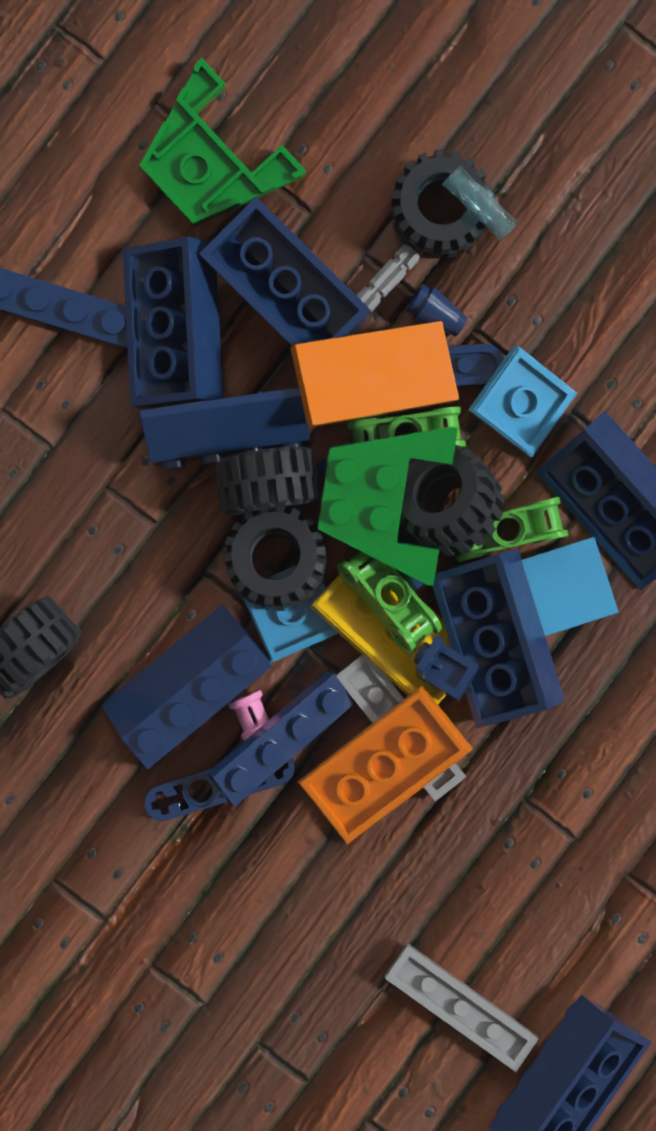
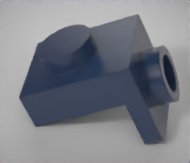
[414,636,479,702]

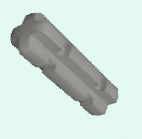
[357,244,420,312]

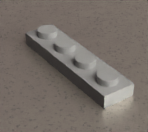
[336,655,466,802]
[384,943,539,1072]

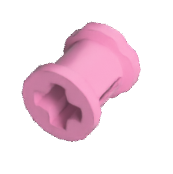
[228,690,269,740]

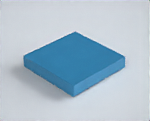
[468,346,577,457]
[522,537,619,636]
[243,565,338,663]

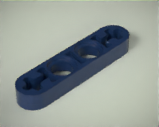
[144,757,295,821]

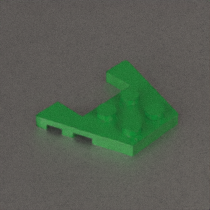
[139,58,306,227]
[318,427,458,586]

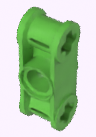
[347,407,466,449]
[455,497,569,563]
[337,551,442,655]

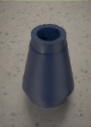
[406,284,468,337]

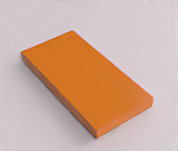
[290,321,459,428]
[298,685,472,844]

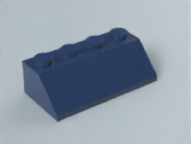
[199,197,371,346]
[122,237,223,407]
[140,388,310,471]
[536,411,656,590]
[433,548,565,728]
[101,604,274,770]
[489,995,651,1131]

